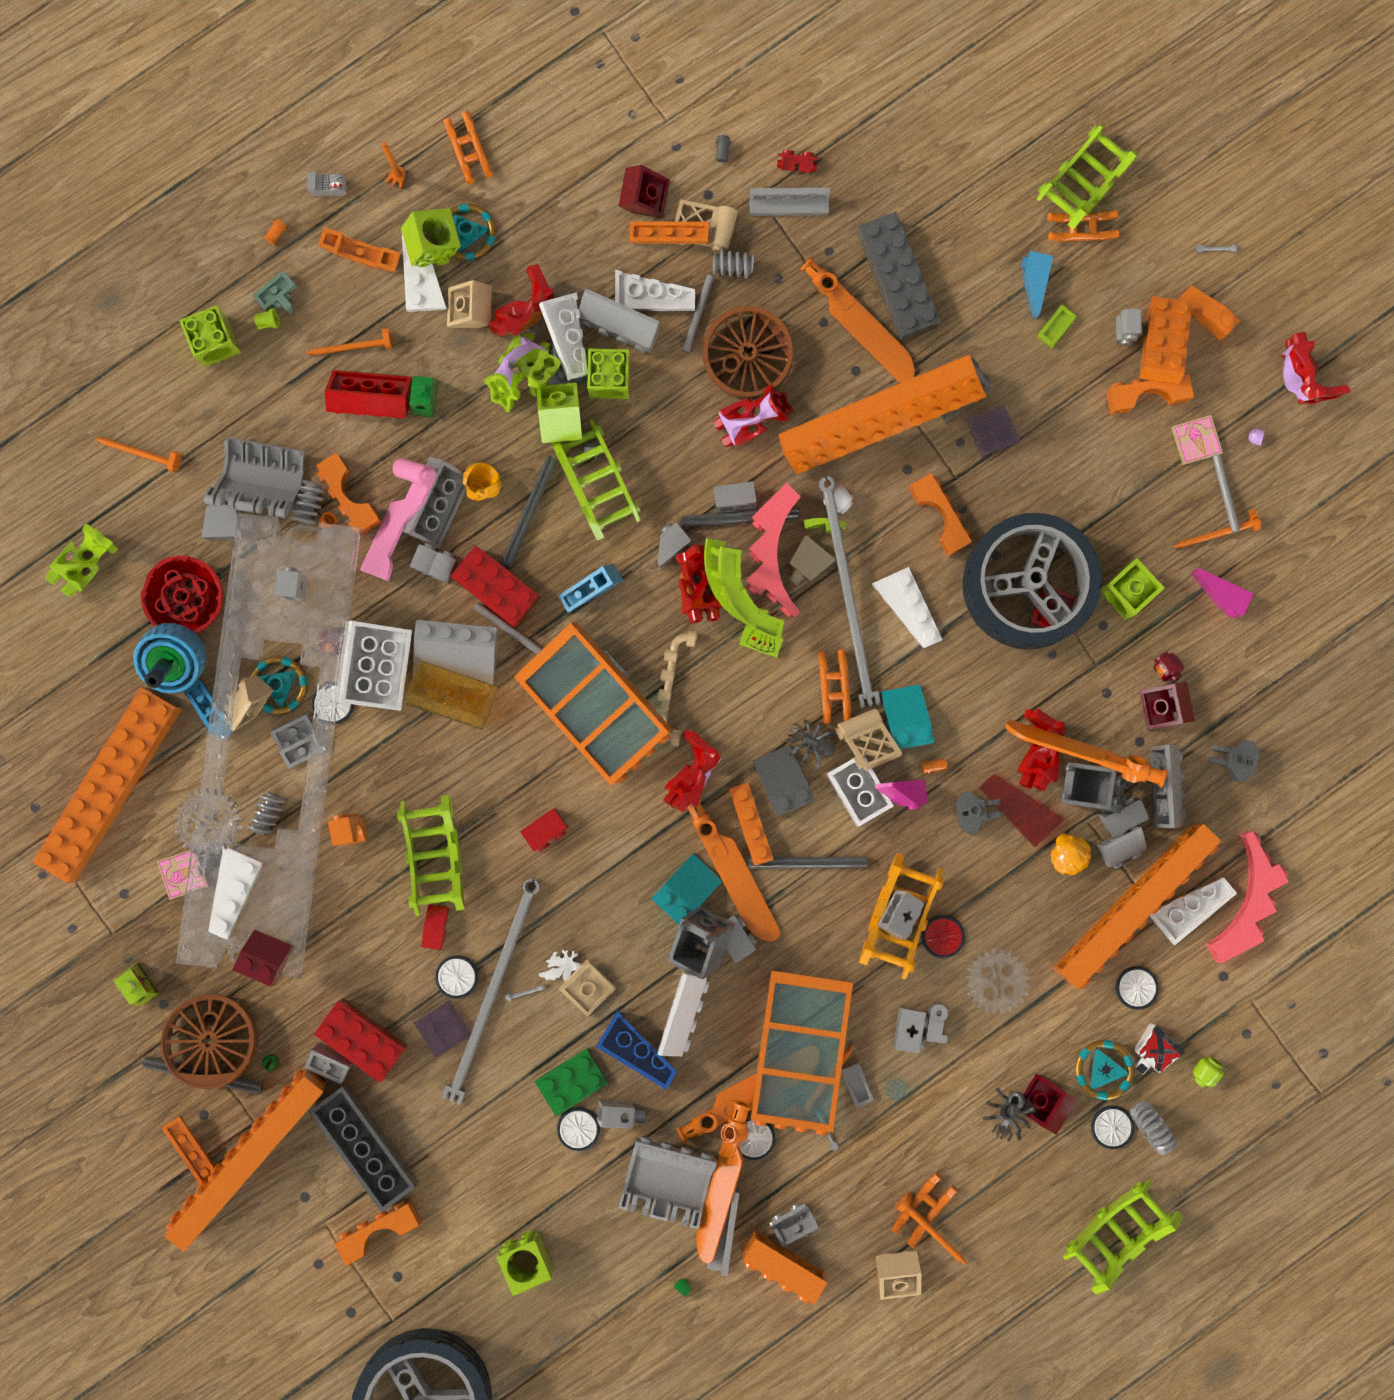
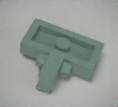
[252,270,297,314]

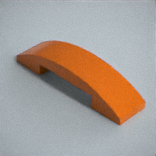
[318,227,401,273]

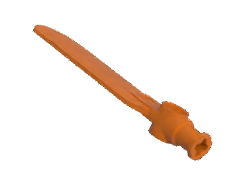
[800,256,914,383]
[1005,720,1168,787]
[687,798,780,942]
[676,1045,820,1145]
[696,1100,752,1263]

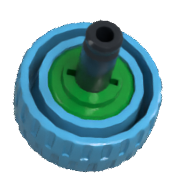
[133,623,207,693]

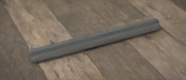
[501,456,557,568]
[681,508,800,528]
[748,857,869,869]
[142,1056,263,1094]

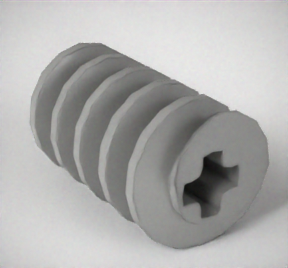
[713,250,755,279]
[290,480,326,525]
[246,791,285,837]

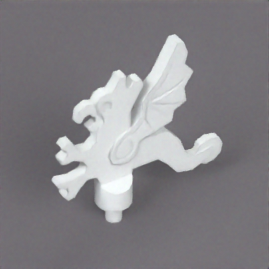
[539,949,582,981]

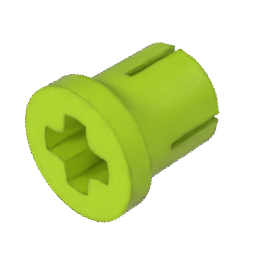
[254,308,280,330]

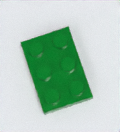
[534,1048,608,1116]

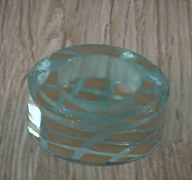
[885,1078,906,1100]

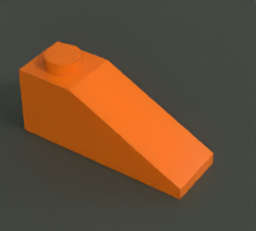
[1178,285,1240,341]

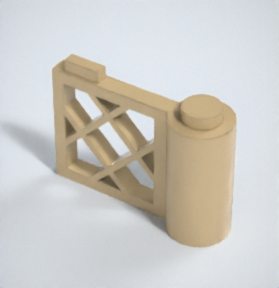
[675,199,738,254]
[836,709,902,771]

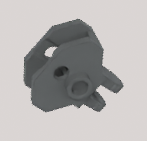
[1209,740,1260,782]
[956,791,1004,835]

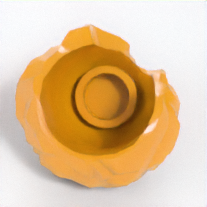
[462,462,502,501]
[1051,833,1091,875]

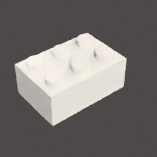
[826,753,894,827]

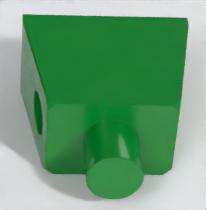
[410,376,438,418]

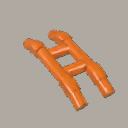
[443,110,493,185]
[1047,210,1120,242]
[818,649,852,724]
[891,1172,958,1248]

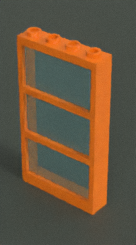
[514,621,673,785]
[750,971,853,1135]

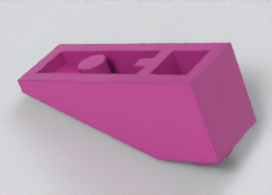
[1192,568,1254,619]
[875,779,928,810]

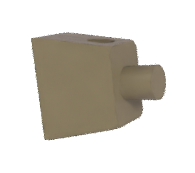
[788,535,836,586]

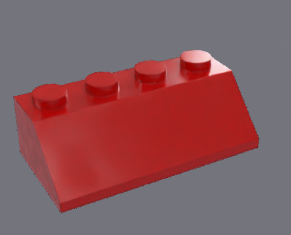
[324,370,412,419]

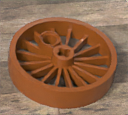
[702,306,794,399]
[161,994,258,1089]

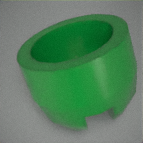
[262,1054,280,1072]
[673,1279,691,1297]

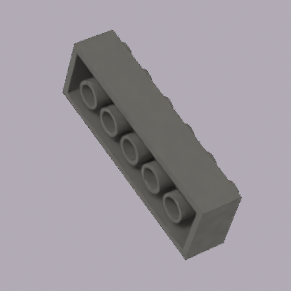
[857,212,941,342]
[309,1083,419,1212]

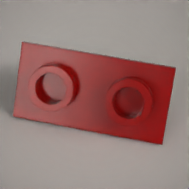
[777,149,818,173]

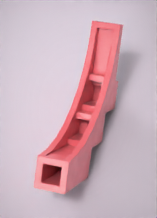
[746,483,800,618]
[1206,831,1289,963]

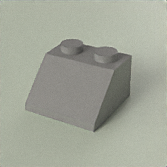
[1095,827,1147,869]

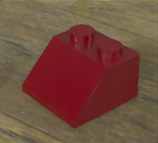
[619,165,670,218]
[1140,682,1195,730]
[232,929,294,987]
[1021,1073,1078,1135]

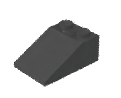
[752,745,814,816]

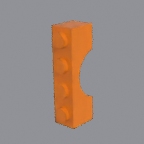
[1106,374,1194,415]
[316,452,382,536]
[908,473,972,557]
[328,814,369,846]
[334,1199,422,1266]

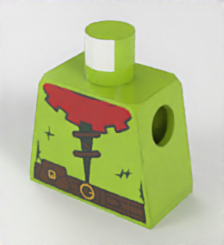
[114,962,160,1006]

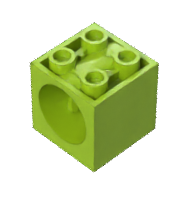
[401,208,460,267]
[179,305,242,367]
[587,349,630,399]
[537,382,582,443]
[1100,558,1165,620]
[496,1230,555,1296]

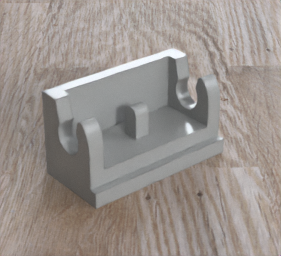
[714,482,756,514]
[1098,796,1150,837]
[304,1043,353,1085]

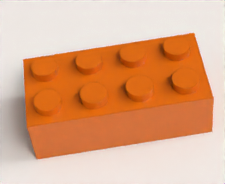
[1139,296,1192,384]
[742,1229,828,1305]

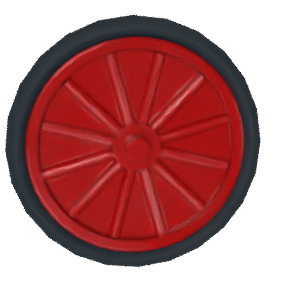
[922,915,965,958]

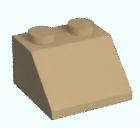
[447,280,492,328]
[226,674,273,732]
[876,1251,921,1300]

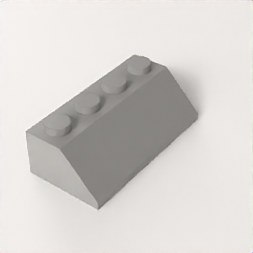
[579,289,660,353]
[403,457,466,549]

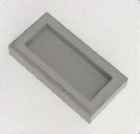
[841,1062,875,1108]

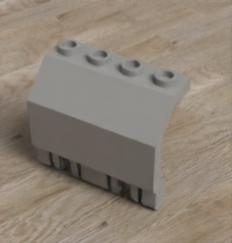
[204,437,306,518]
[618,1136,717,1230]

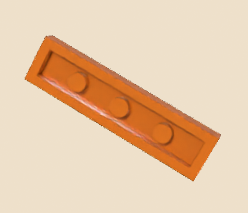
[629,221,710,244]
[729,783,774,866]
[161,1114,215,1184]

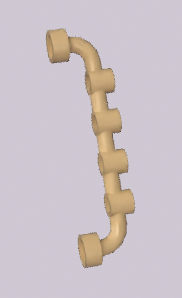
[656,630,697,747]

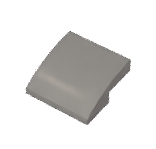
[270,713,325,769]

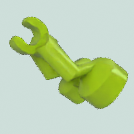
[527,354,561,397]

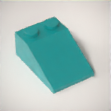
[880,684,935,751]
[651,853,722,925]

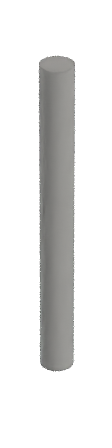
[682,275,715,352]
[1212,455,1240,533]
[474,602,543,654]

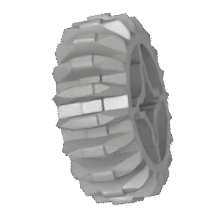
[1130,1100,1177,1156]

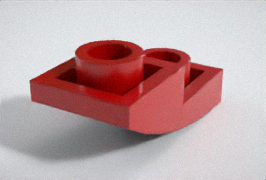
[421,904,450,951]

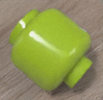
[1193,1056,1224,1088]

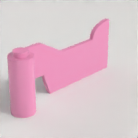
[360,458,436,581]

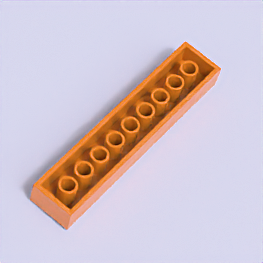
[778,354,986,474]
[33,687,182,883]
[1052,824,1221,990]
[164,1068,326,1252]

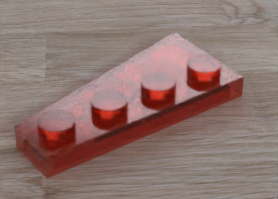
[978,774,1064,847]

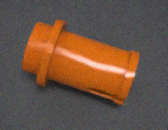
[263,219,287,246]
[920,758,947,775]

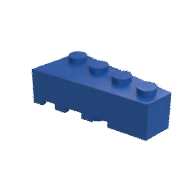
[596,1011,677,1090]

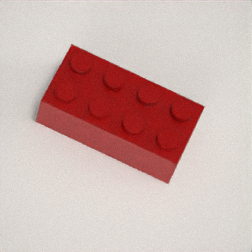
[450,545,540,629]
[314,998,408,1083]

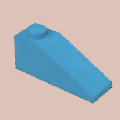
[1020,251,1053,319]
[558,563,624,613]
[184,679,233,741]

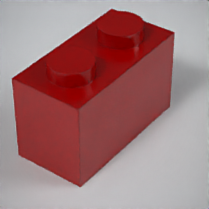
[520,808,568,852]

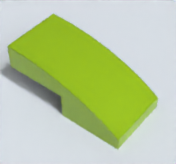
[802,518,847,534]

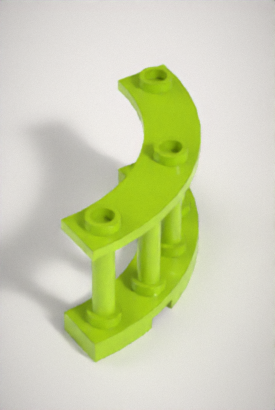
[1036,123,1140,229]
[551,419,641,541]
[704,538,785,640]
[397,795,464,916]
[1063,1179,1183,1295]

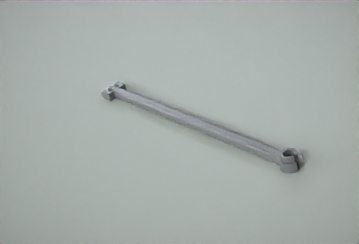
[818,476,881,708]
[441,878,540,1105]

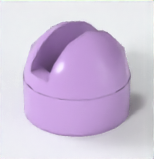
[1248,429,1265,446]

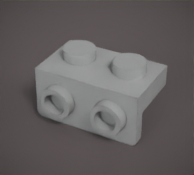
[769,1203,820,1249]

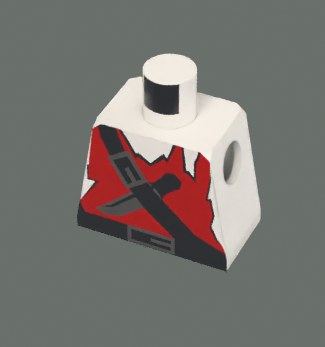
[1134,1023,1185,1075]

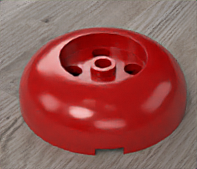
[141,556,224,634]

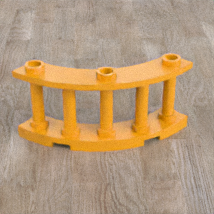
[859,853,944,979]

